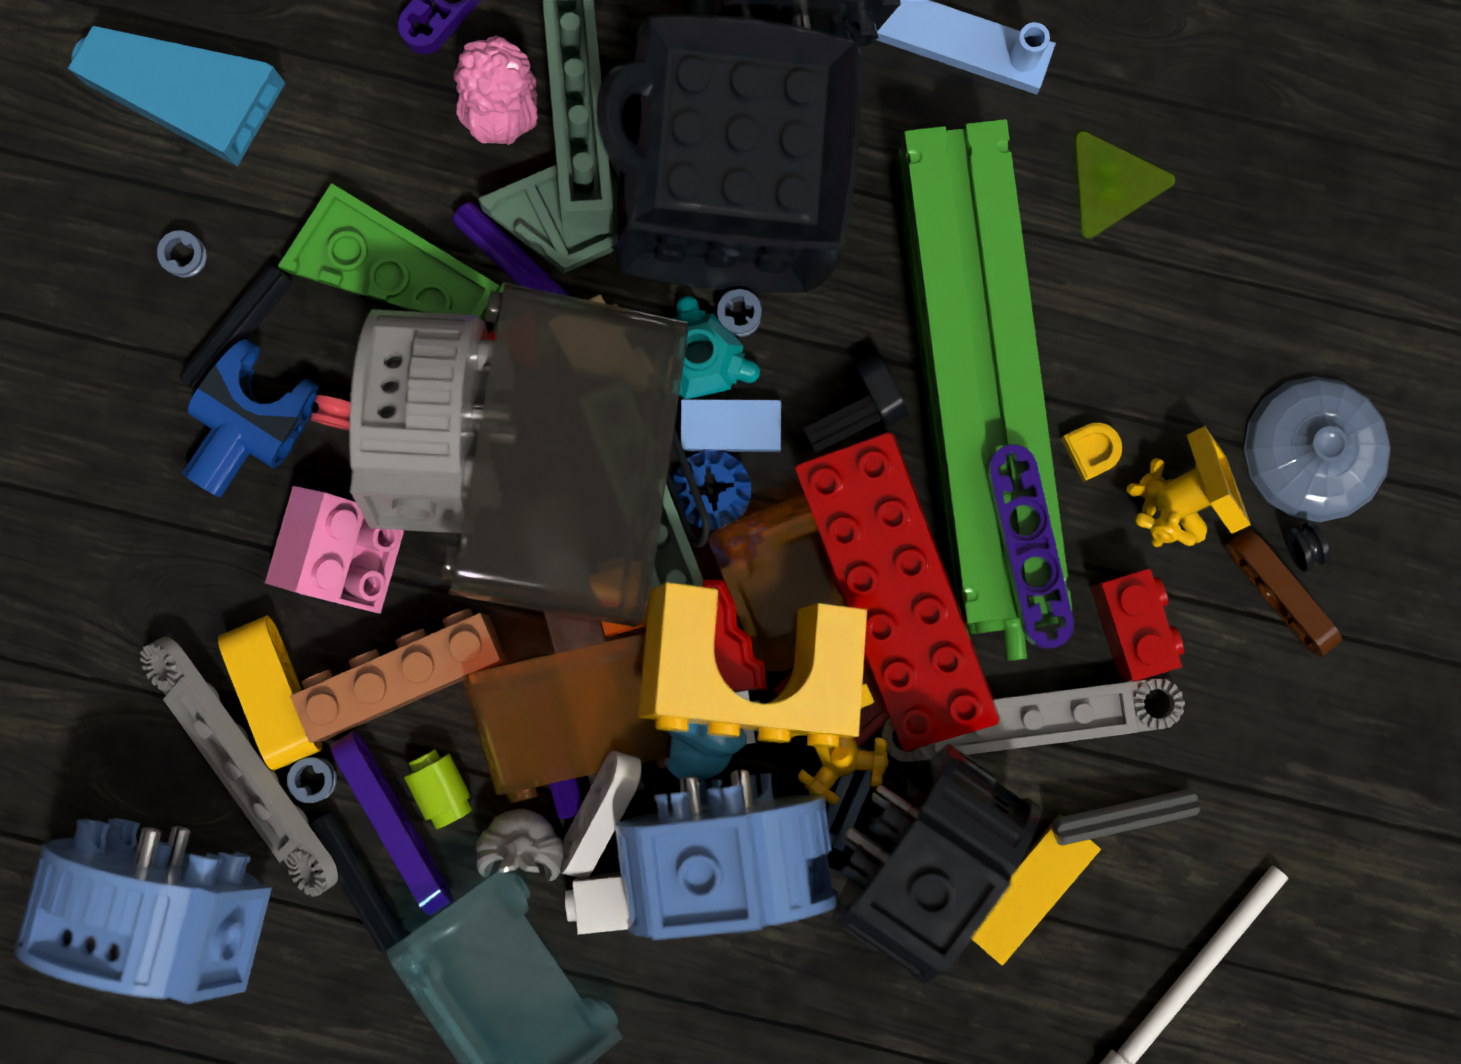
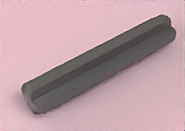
[1052,788,1200,846]

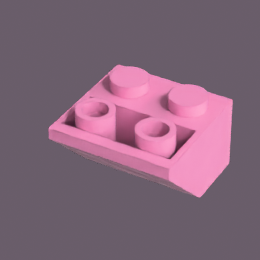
[265,486,404,614]

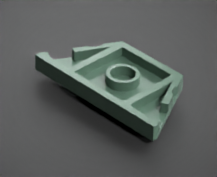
[479,156,620,273]

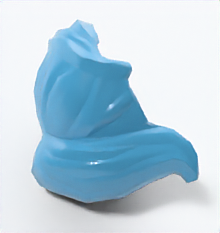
[664,723,747,784]

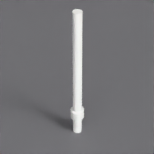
[1100,865,1289,1064]

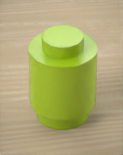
[404,749,472,829]

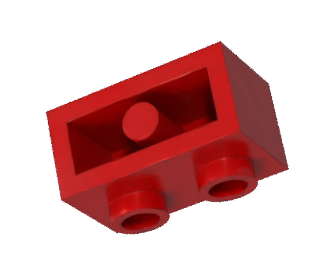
[1089,568,1184,682]

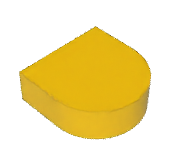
[1061,423,1122,482]

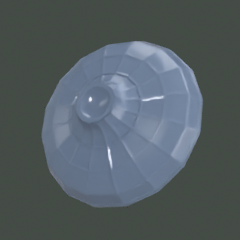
[1243,376,1391,522]

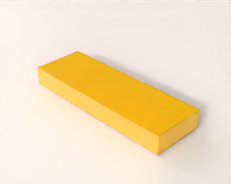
[972,814,1101,966]

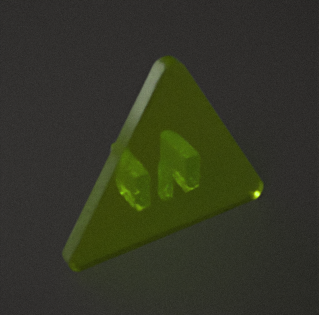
[1075,132,1175,239]

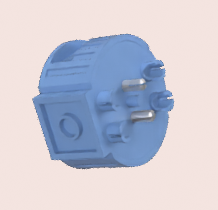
[615,770,839,940]
[15,818,272,1004]

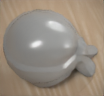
[476,809,564,881]

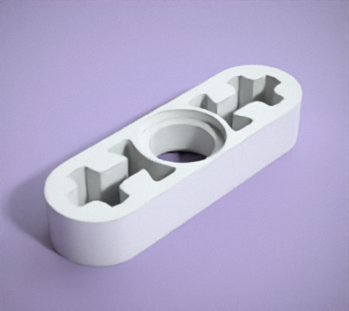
[560,751,641,879]

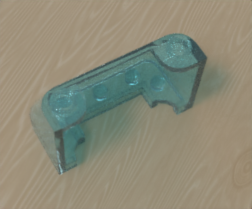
[387,871,623,1064]

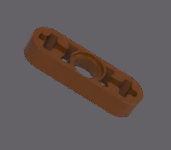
[1225,528,1342,658]

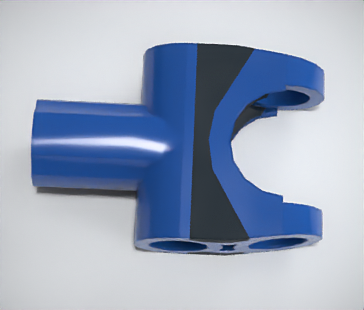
[181,339,321,498]

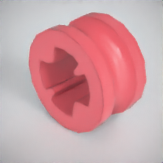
[310,395,351,430]

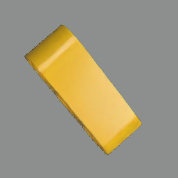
[218,616,322,771]

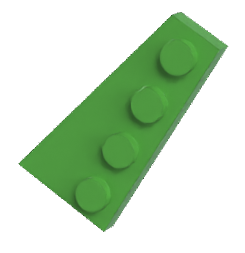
[278,183,502,320]

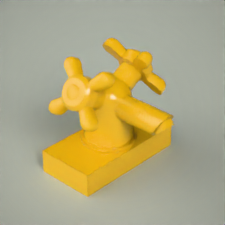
[1126,426,1251,547]
[779,684,889,805]

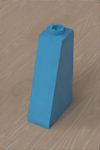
[68,26,285,167]

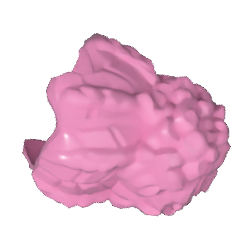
[454,35,538,145]

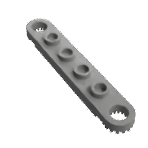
[140,637,338,897]
[881,678,1185,762]

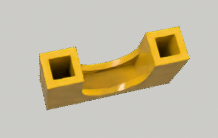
[639,583,867,748]

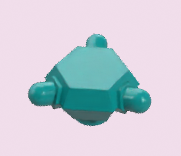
[650,295,760,402]

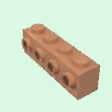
[290,609,508,743]

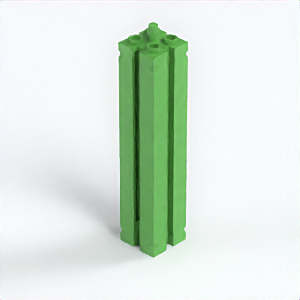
[895,119,1072,661]

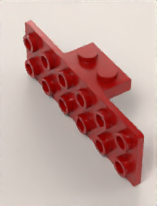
[796,432,1000,751]

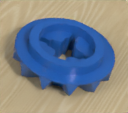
[673,450,751,530]

